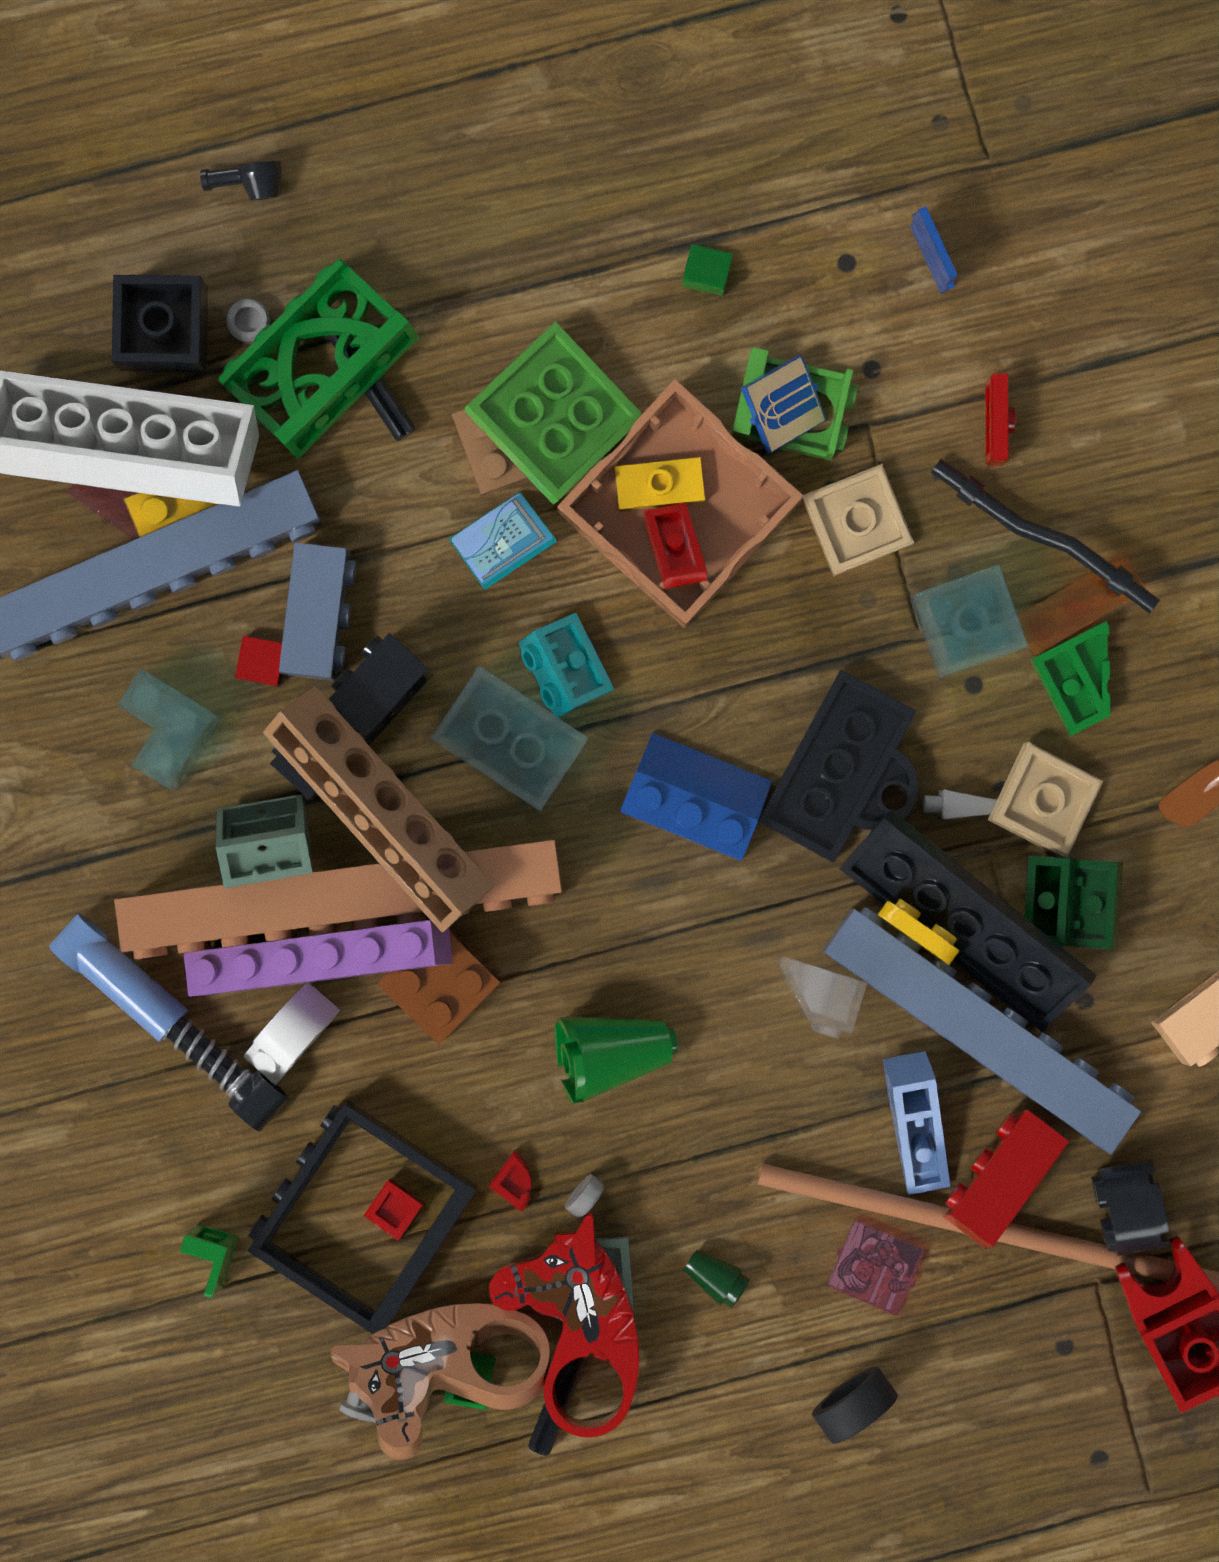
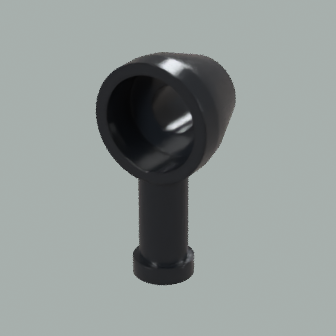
[200,161,282,201]

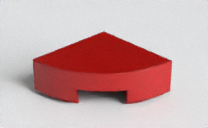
[488,1150,532,1212]

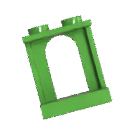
[731,347,858,461]

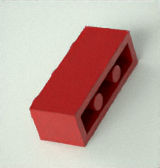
[943,1109,1069,1249]

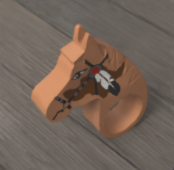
[330,1303,550,1460]

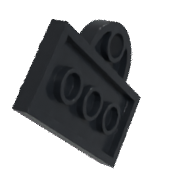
[758,670,919,863]

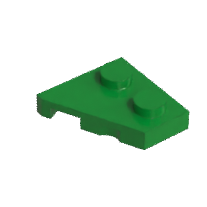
[1030,621,1110,736]

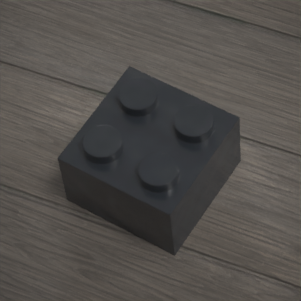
[112,275,208,372]

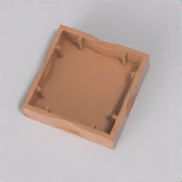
[557,379,803,629]

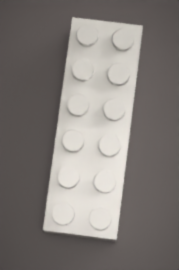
[0,371,259,507]

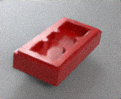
[985,373,1016,466]

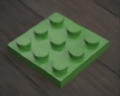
[463,321,642,505]

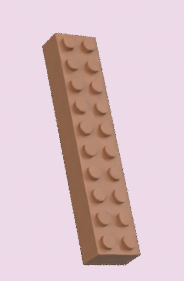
[114,840,563,959]

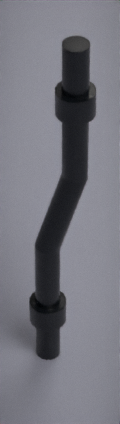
[931,459,1160,614]

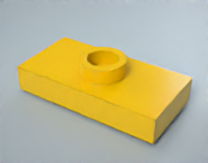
[615,457,705,511]

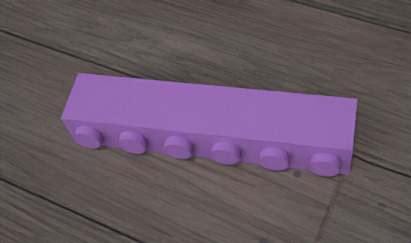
[184,920,453,997]

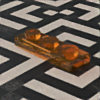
[1011,553,1146,657]

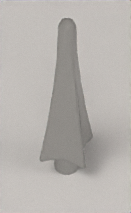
[922,789,997,820]

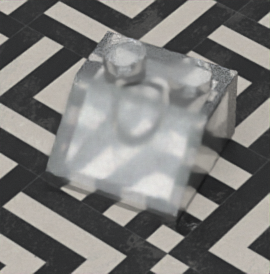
[774,954,867,1039]

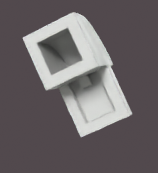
[243,983,340,1085]

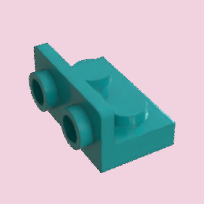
[519,613,614,719]

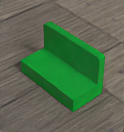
[180,1224,239,1298]

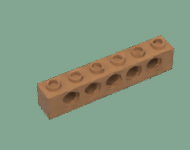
[263,686,494,933]

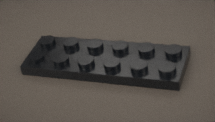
[839,810,1097,1032]

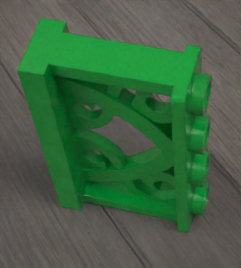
[218,258,420,460]

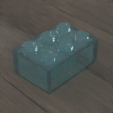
[431,666,589,812]

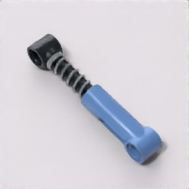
[49,913,289,1132]

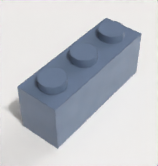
[279,543,356,681]

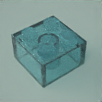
[910,564,1028,679]

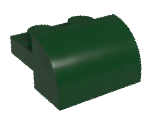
[1024,856,1123,950]

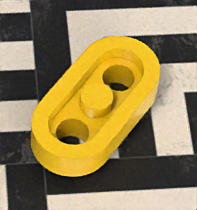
[878,899,959,965]

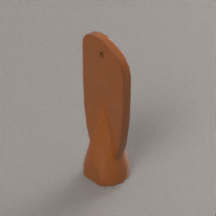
[1158,759,1219,827]

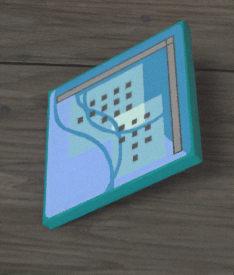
[449,491,557,590]

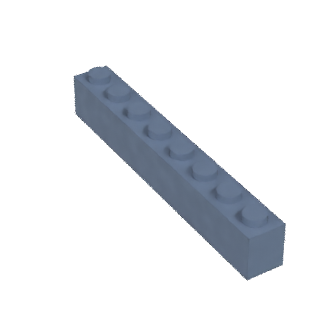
[0,470,323,661]
[821,907,1141,1154]

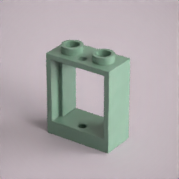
[216,794,313,888]

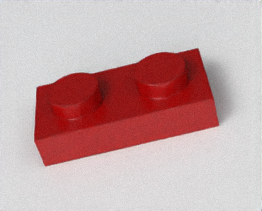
[644,502,707,589]

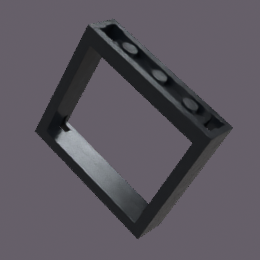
[248,1100,478,1334]

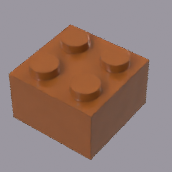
[377,928,502,1045]

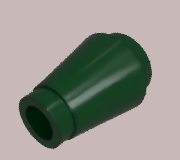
[683,1249,751,1309]

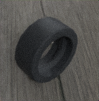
[812,1366,898,1444]

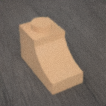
[1151,971,1219,1067]

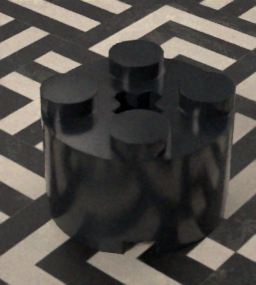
[1091,1159,1170,1256]

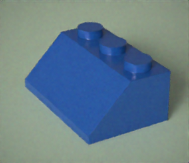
[620,733,772,861]

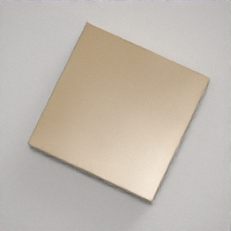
[802,464,914,577]
[988,742,1103,858]

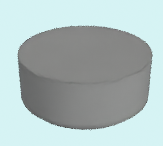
[226,299,271,344]
[564,1174,604,1218]

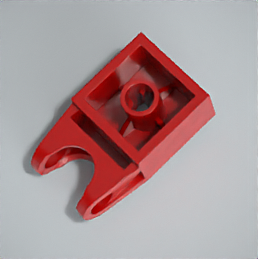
[1115,1235,1219,1414]

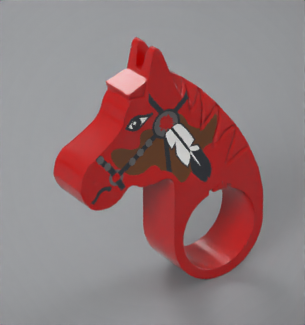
[489,1212,640,1438]

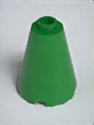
[554,1016,678,1104]

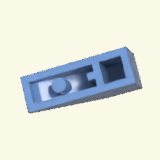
[883,1051,950,1195]

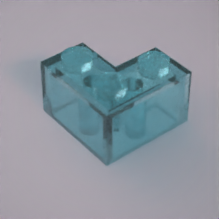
[117,668,222,790]

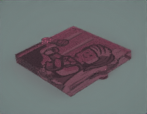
[827,1219,925,1316]

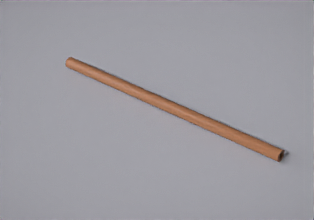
[757,1163,1219,1293]

